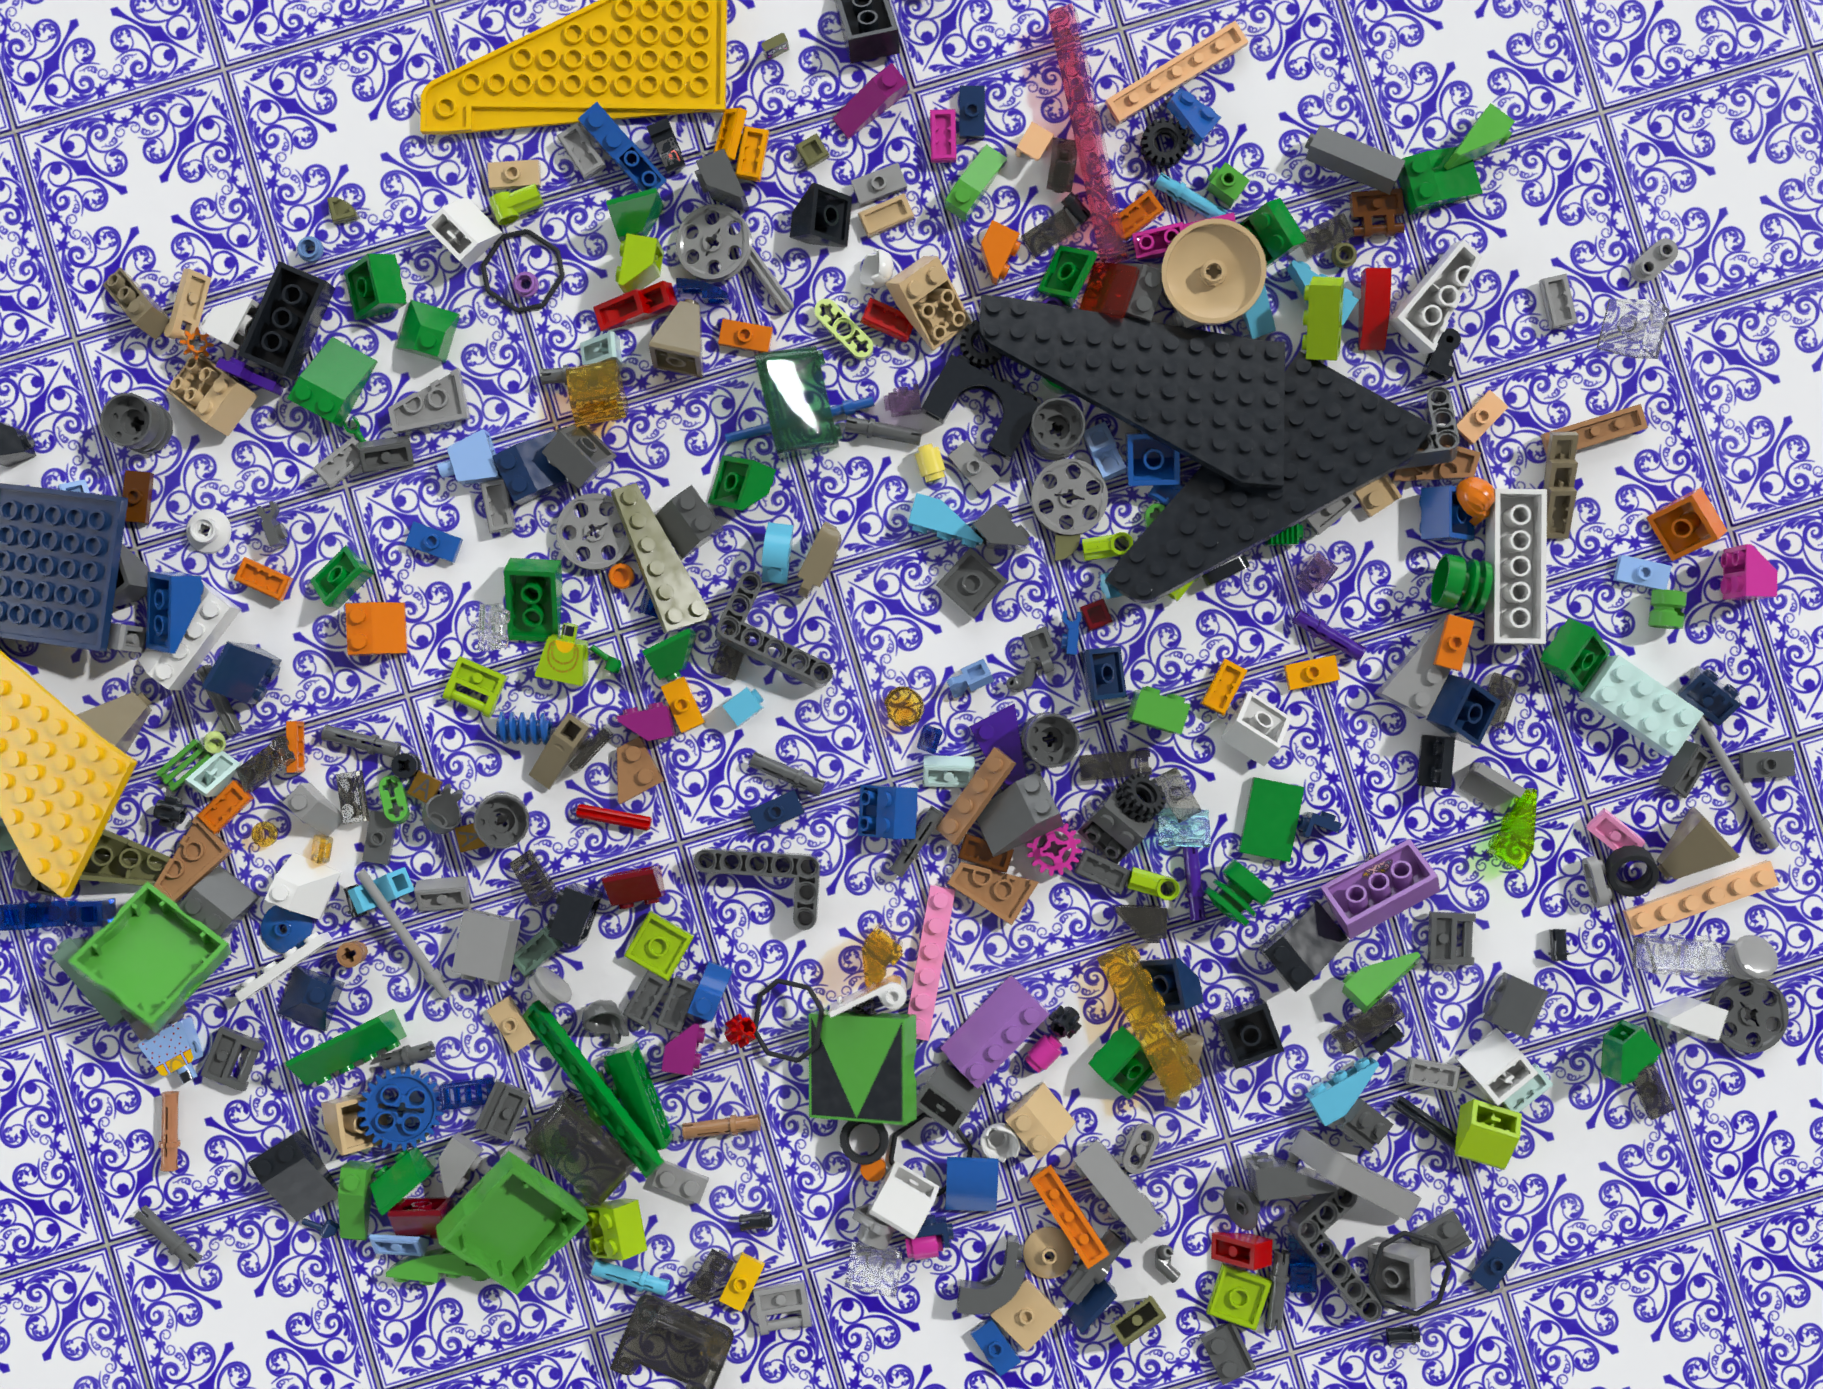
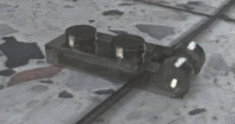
[236,735,296,792]
[1078,749,1152,781]
[1330,994,1405,1054]

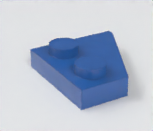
[1166,88,1221,146]

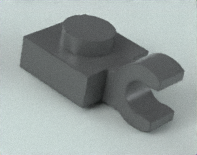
[257,501,288,549]
[1022,626,1055,674]

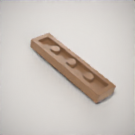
[1540,404,1648,456]
[936,747,1017,845]

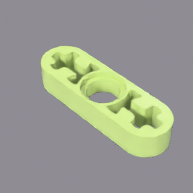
[815,299,873,360]

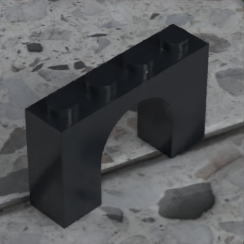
[921,354,1041,461]

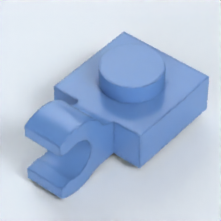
[947,659,994,698]

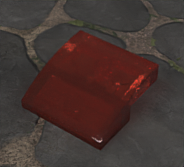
[1079,263,1140,319]

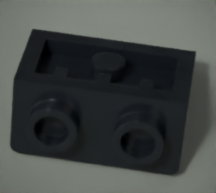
[1417,735,1455,789]

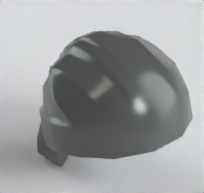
[422,783,463,834]
[582,1000,629,1044]

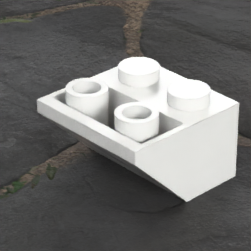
[424,197,503,269]
[1648,995,1728,1042]
[1456,1028,1538,1106]
[869,1161,940,1240]

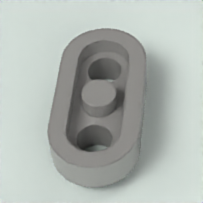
[1630,238,1678,283]
[1582,856,1612,908]
[1122,1123,1159,1174]

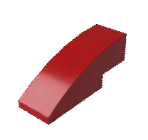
[1358,268,1392,351]
[593,281,678,332]

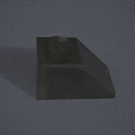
[1046,137,1078,193]
[1113,904,1167,943]

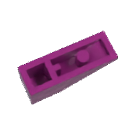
[833,63,908,140]

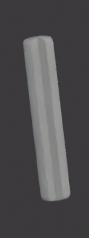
[747,247,794,314]

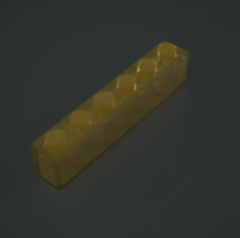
[1097,942,1202,1100]

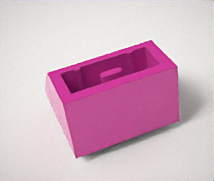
[1720,544,1777,600]

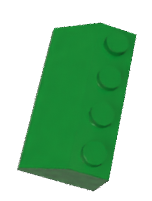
[285,1009,407,1086]
[603,1041,674,1151]

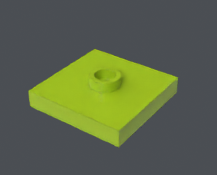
[624,911,694,981]
[1206,1263,1272,1331]

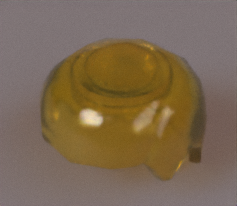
[884,686,925,727]

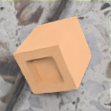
[1015,122,1054,161]

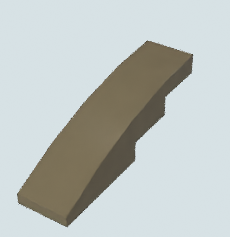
[1543,432,1579,539]

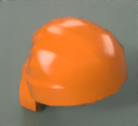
[1456,477,1495,526]

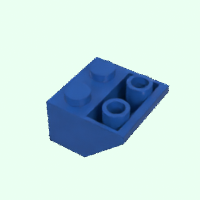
[858,785,918,839]

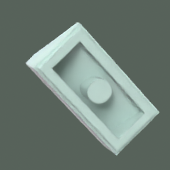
[923,755,975,788]

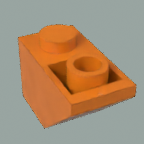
[980,220,1021,285]

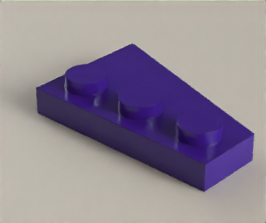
[969,703,1026,791]

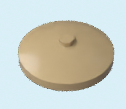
[1161,219,1267,325]

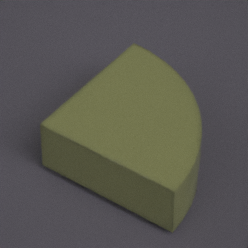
[327,197,360,225]
[1054,535,1081,561]

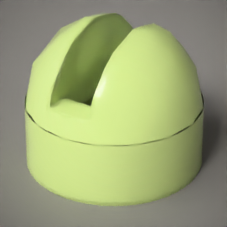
[203,731,226,753]

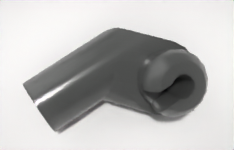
[1006,661,1039,692]
[1155,1245,1180,1283]

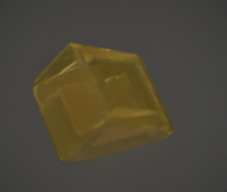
[310,835,333,864]

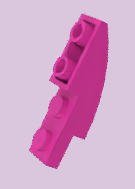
[1132,212,1236,260]

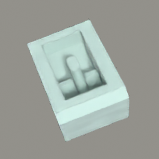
[580,331,622,366]
[185,751,241,797]

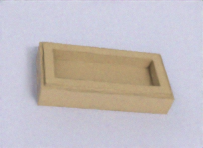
[858,193,914,238]

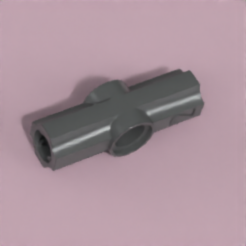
[1060,1229,1127,1305]

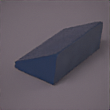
[1067,1279,1117,1333]

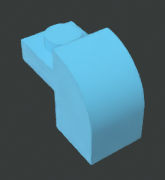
[762,522,794,584]
[348,867,414,914]

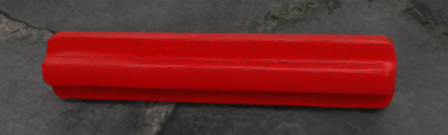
[576,804,652,831]

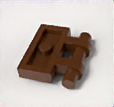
[1349,188,1405,239]

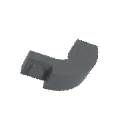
[957,1234,1026,1315]

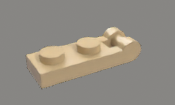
[164,269,212,345]

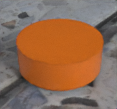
[608,563,635,589]
[860,1157,886,1182]

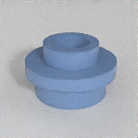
[297,236,324,262]

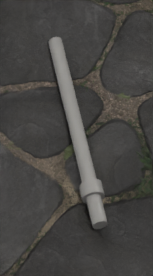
[1697,715,1779,849]
[356,869,451,1000]

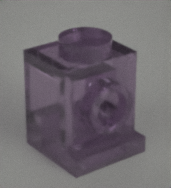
[883,384,921,417]
[1296,552,1338,594]

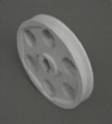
[676,204,752,282]
[1031,459,1108,535]
[556,493,631,570]

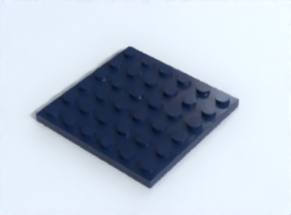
[0,483,128,652]

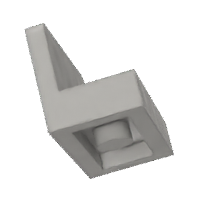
[1459,762,1526,814]

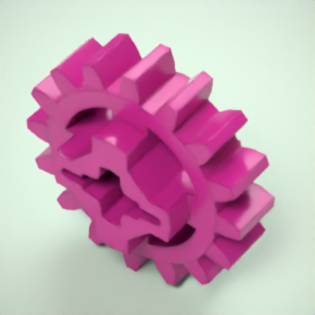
[1026,823,1082,876]

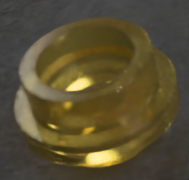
[251,821,278,847]

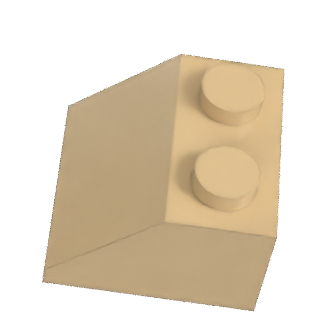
[1004,1082,1076,1161]

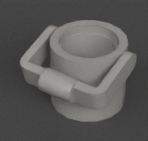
[852,1204,897,1250]

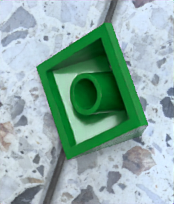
[1037,245,1098,308]
[310,545,374,609]

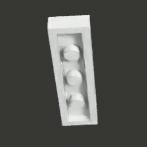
[235,932,333,1002]

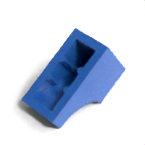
[688,961,733,1022]

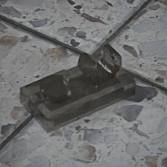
[685,1248,734,1304]

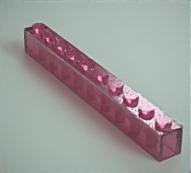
[1048,3,1130,266]

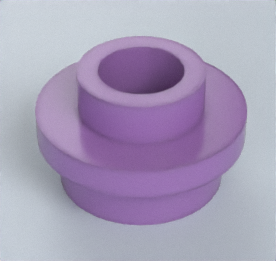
[513,272,539,298]

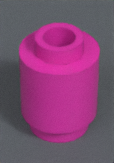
[1025,1034,1063,1073]
[905,1235,943,1260]

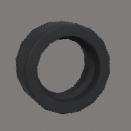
[1605,845,1659,897]
[840,1121,889,1165]

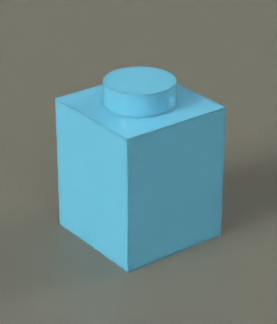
[722,687,764,726]

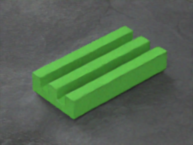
[156,739,212,792]

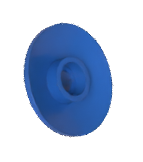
[261,905,313,953]

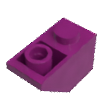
[617,702,676,741]
[661,1020,705,1076]

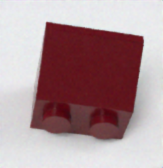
[602,865,666,909]
[388,1197,454,1239]

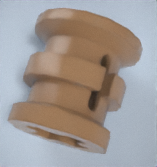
[336,941,368,968]

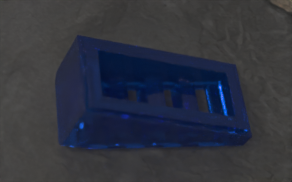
[439,1076,495,1110]

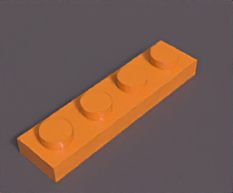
[1030,1165,1110,1269]

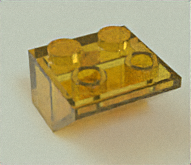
[566,359,629,427]
[862,923,903,988]

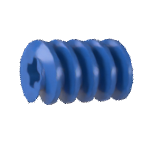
[496,711,553,745]

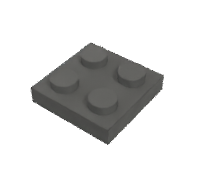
[936,547,1008,619]

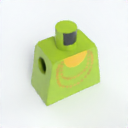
[535,623,589,686]

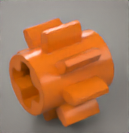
[179,327,214,361]

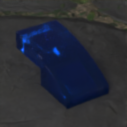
[676,278,730,304]
[1288,1235,1317,1293]

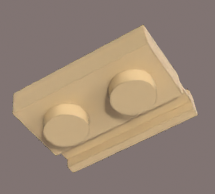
[1353,474,1402,517]

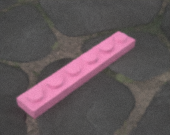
[907,884,956,1041]

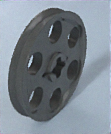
[1708,977,1789,1053]

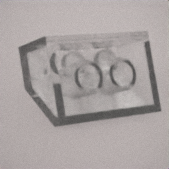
[1632,932,1731,977]

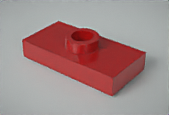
[860,297,913,343]

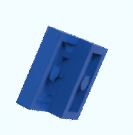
[945,1157,999,1211]

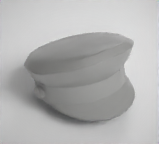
[1724,935,1778,980]
[528,967,572,1013]

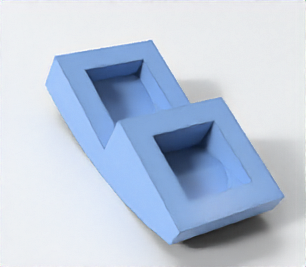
[1083,422,1127,481]

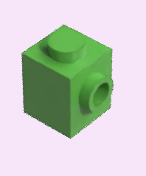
[1206,162,1250,208]

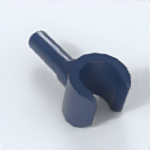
[302,1218,340,1238]

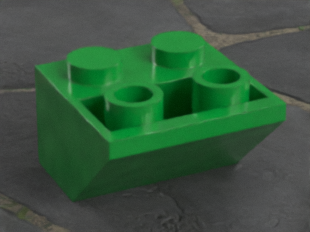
[1239,198,1307,268]
[1601,1020,1663,1086]

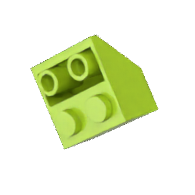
[615,233,664,294]
[1455,1099,1522,1170]
[585,1198,647,1261]

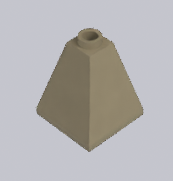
[649,299,704,378]
[76,692,152,754]
[1657,806,1740,880]

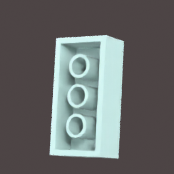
[1579,655,1704,756]

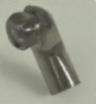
[852,998,877,1014]

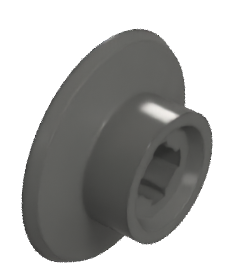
[1223,1186,1260,1230]

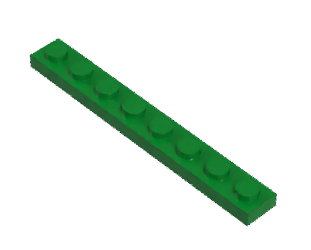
[523,1000,665,1179]

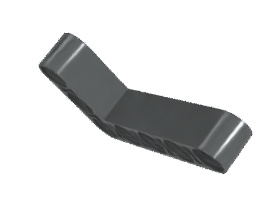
[1396,386,1459,470]
[715,571,833,689]
[694,848,821,930]
[1288,1183,1382,1322]

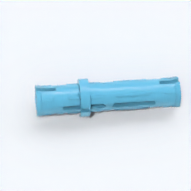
[1153,172,1227,218]
[591,1259,670,1297]

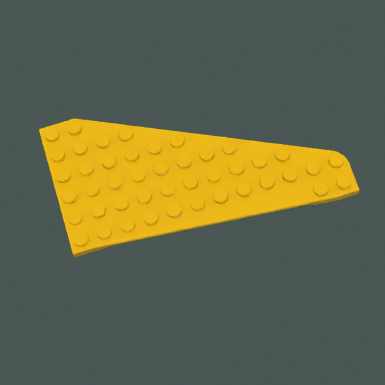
[420,0,728,135]
[0,650,138,898]

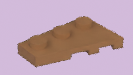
[1392,445,1481,482]
[154,814,233,903]
[947,862,1039,925]

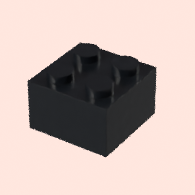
[547,883,603,947]
[1213,998,1284,1069]

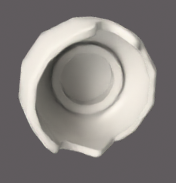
[860,249,894,288]
[980,1123,1021,1162]

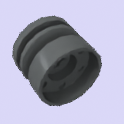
[100,393,173,454]
[1028,398,1086,461]
[1020,712,1080,768]
[474,792,529,849]

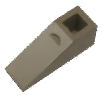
[103,267,170,340]
[529,713,594,790]

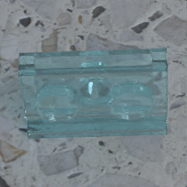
[1157,808,1211,848]

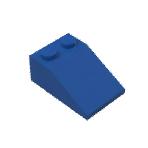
[146,571,204,654]

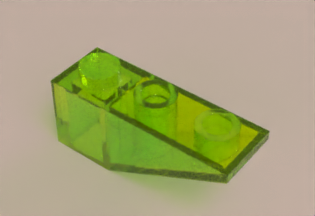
[1486,788,1537,870]

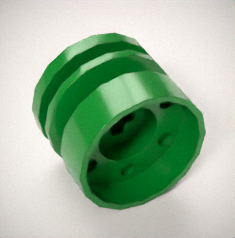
[1431,553,1493,615]
[1204,859,1275,927]

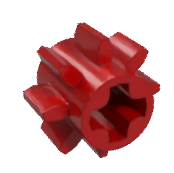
[724,1014,756,1048]

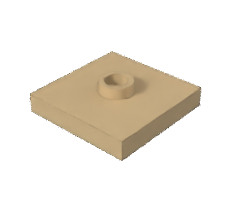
[990,1277,1063,1352]

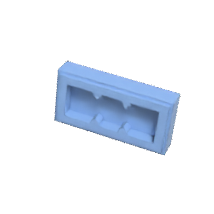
[1613,555,1672,590]

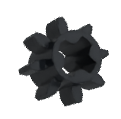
[153,796,187,828]
[1049,1005,1082,1039]

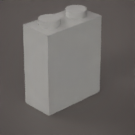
[452,909,521,986]

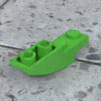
[386,1248,490,1285]

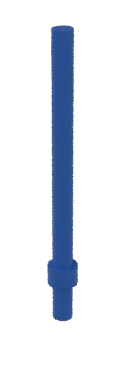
[725,396,875,444]

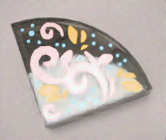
[1362,853,1393,879]

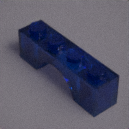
[0,898,116,931]

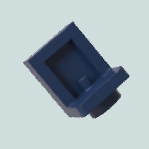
[1298,811,1342,838]
[917,1214,954,1248]

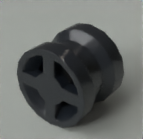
[391,753,422,779]

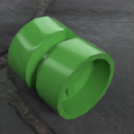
[1648,589,1687,629]

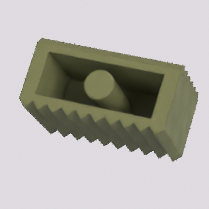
[1110,1296,1166,1348]

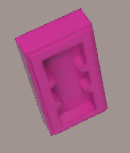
[930,109,957,163]

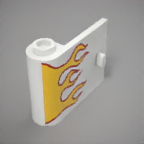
[829,975,907,1017]

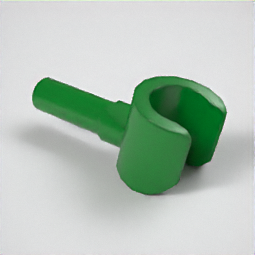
[343,416,366,442]
[590,645,622,674]

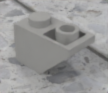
[438,1132,484,1198]

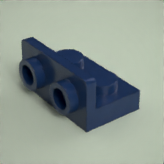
[1678,666,1742,726]

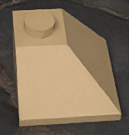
[321,1094,388,1155]

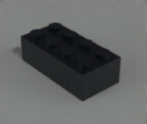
[238,261,336,381]

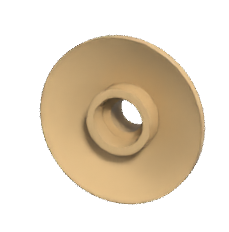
[1023,1227,1074,1279]

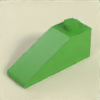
[1444,103,1515,170]
[945,144,1007,222]
[1342,952,1421,1014]
[338,1160,376,1241]

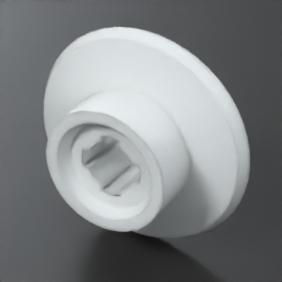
[186,509,232,554]

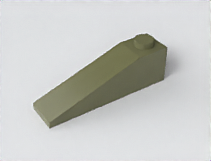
[79,829,172,886]

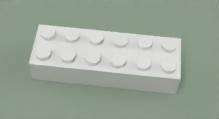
[1485,489,1547,645]

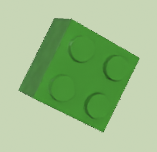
[1126,686,1191,734]

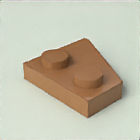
[617,736,664,804]

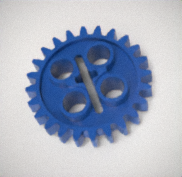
[358,1066,444,1151]

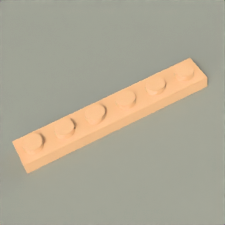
[1105,21,1249,124]
[1623,860,1779,936]

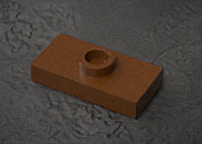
[122,470,154,524]
[958,833,1014,874]

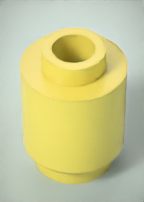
[914,443,946,483]

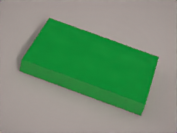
[1238,777,1305,862]

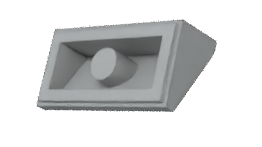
[414,876,470,912]

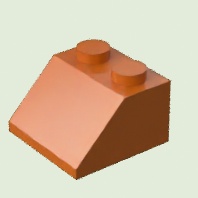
[1646,487,1728,561]
[345,602,408,656]

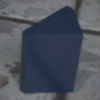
[1081,647,1127,702]

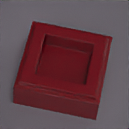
[1079,598,1113,631]

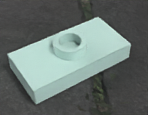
[1502,1063,1553,1113]

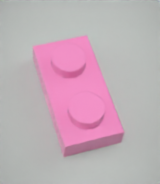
[1586,808,1645,851]

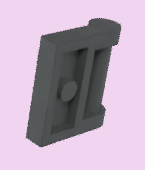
[1427,911,1476,965]
[201,1026,265,1091]

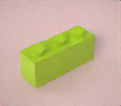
[1302,276,1344,361]

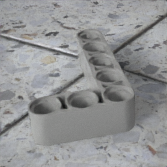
[1289,1128,1422,1221]

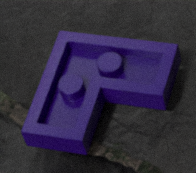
[216,357,285,396]

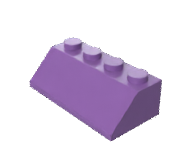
[1320,839,1440,939]
[940,975,1050,1089]

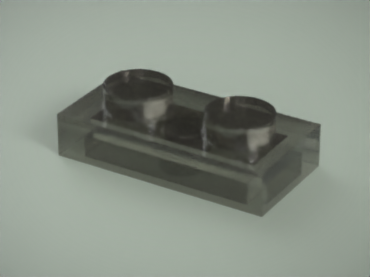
[336,770,370,825]

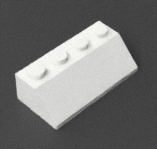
[138,580,241,690]

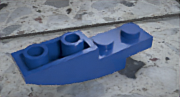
[578,102,667,191]

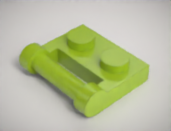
[442,656,508,718]

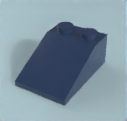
[492,427,569,506]
[201,641,282,704]

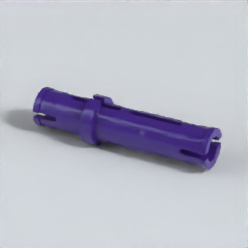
[1292,609,1366,661]
[1181,842,1206,921]

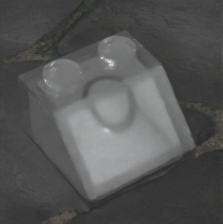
[1597,299,1670,359]
[844,1240,902,1298]

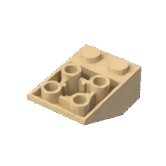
[885,256,972,350]
[166,350,258,436]

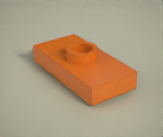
[1109,189,1165,243]
[718,319,773,354]
[234,557,293,601]
[1433,614,1474,671]
[283,721,305,773]
[197,780,254,834]

